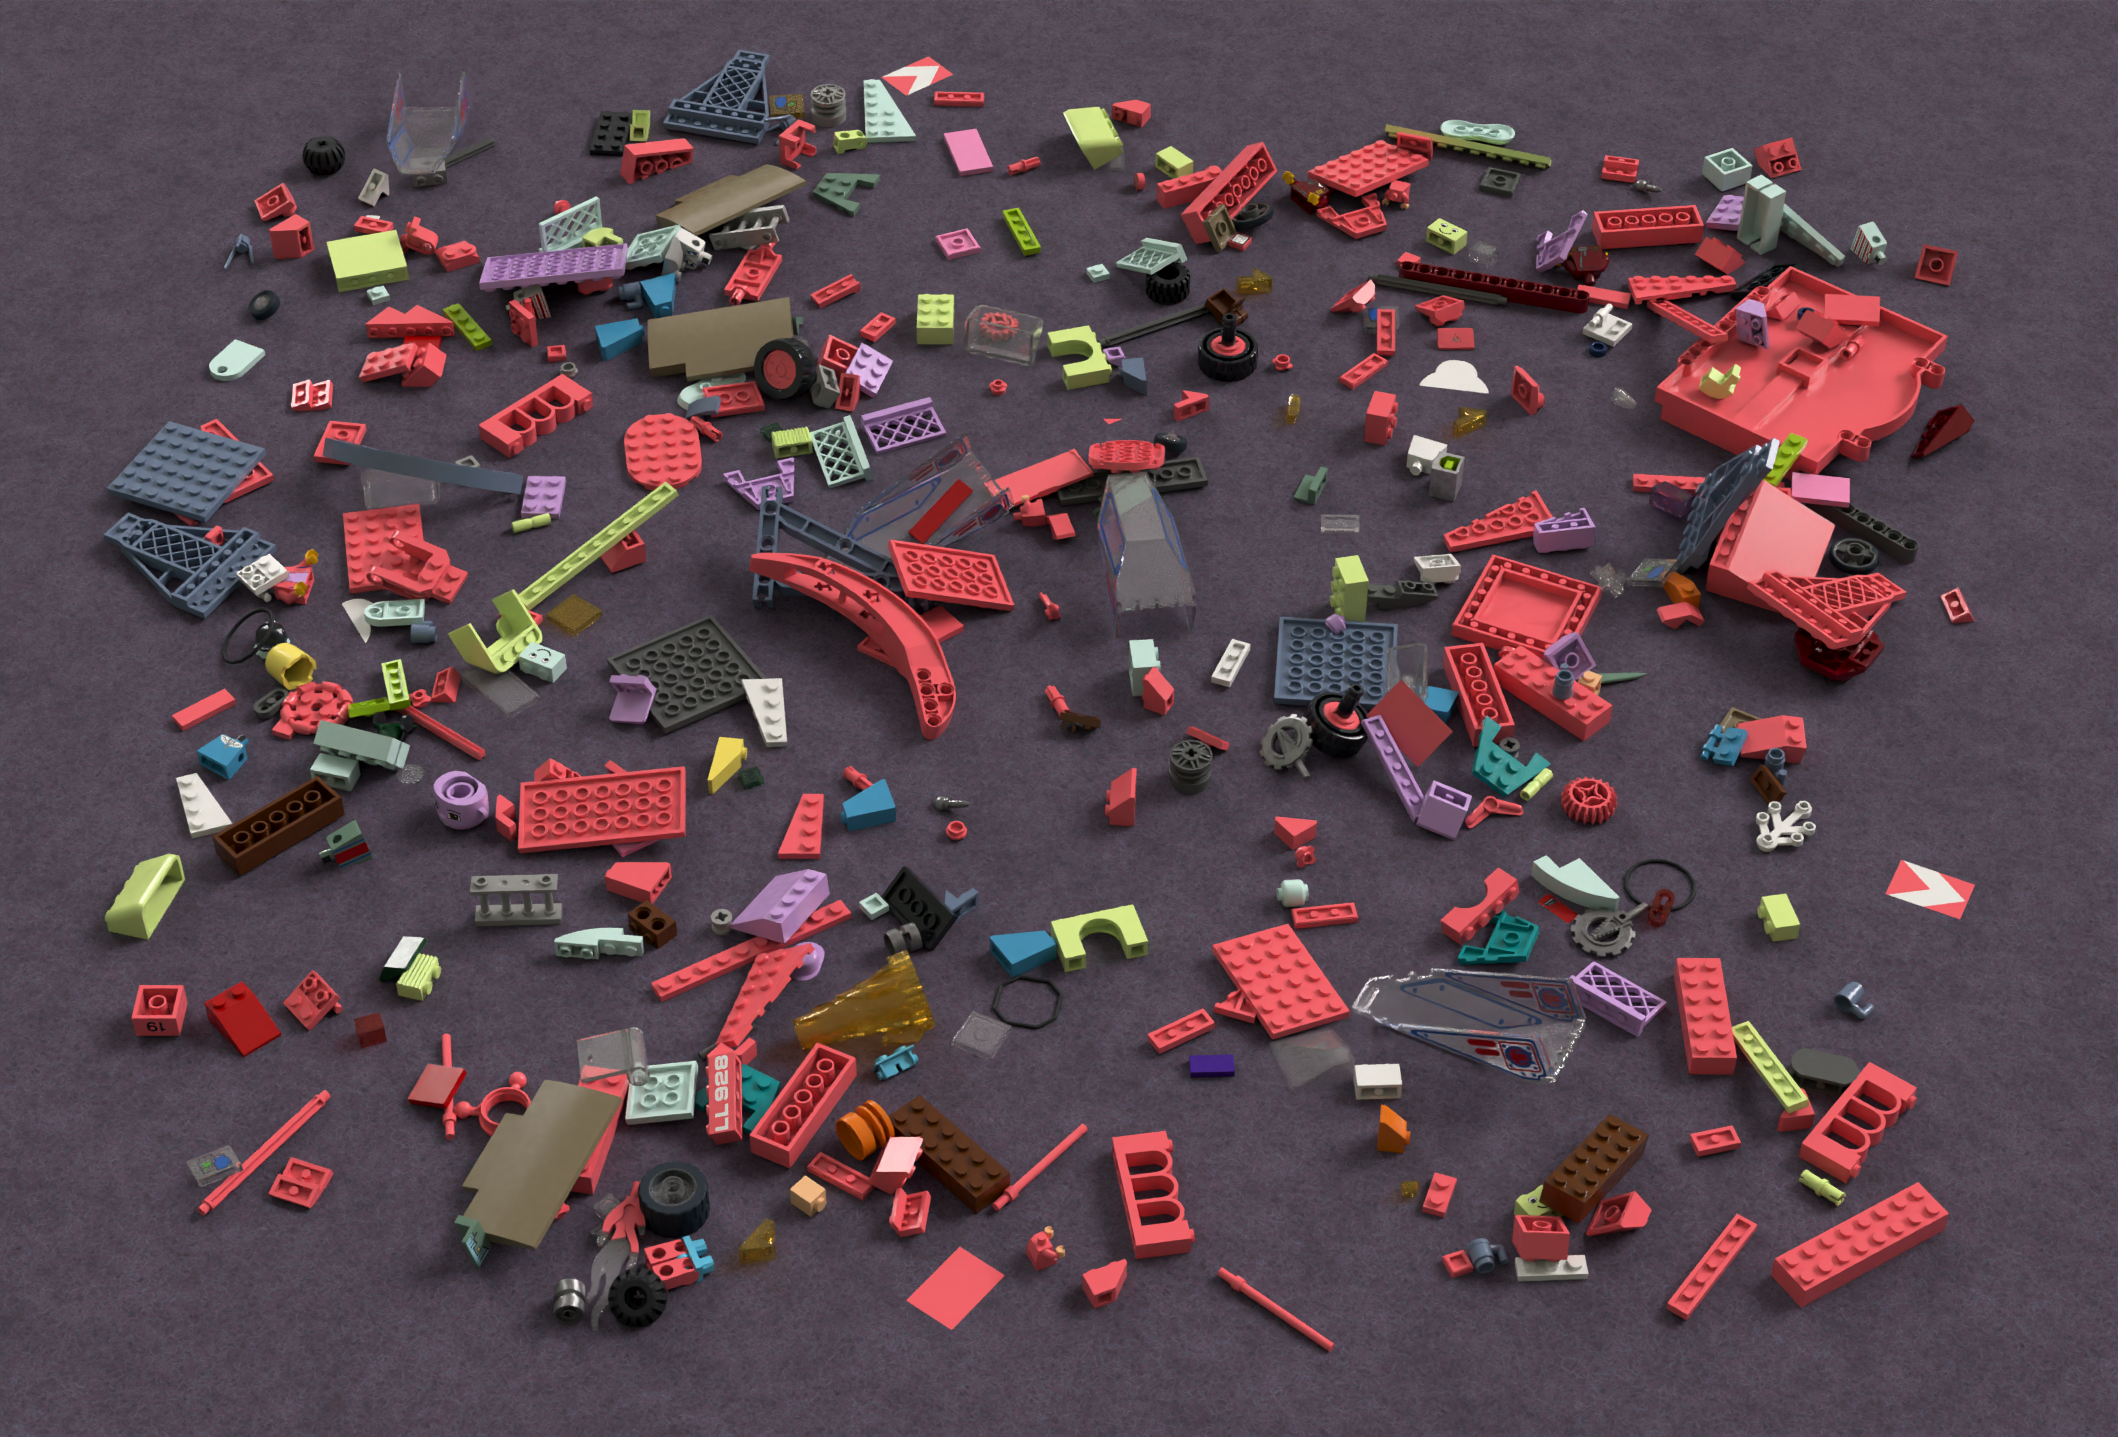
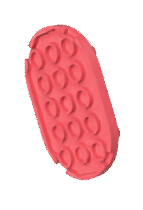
[624,413,702,490]
[1089,440,1165,473]

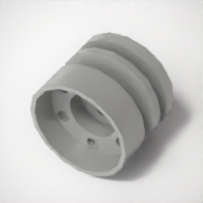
[810,84,847,127]

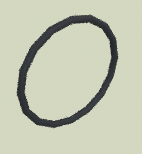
[222,608,274,665]
[1624,859,1696,912]

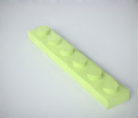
[1732,1021,1809,1113]

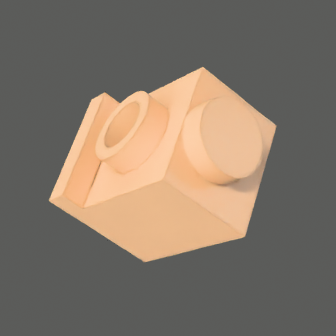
[1578,670,1602,695]

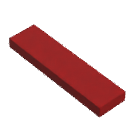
[908,479,973,544]

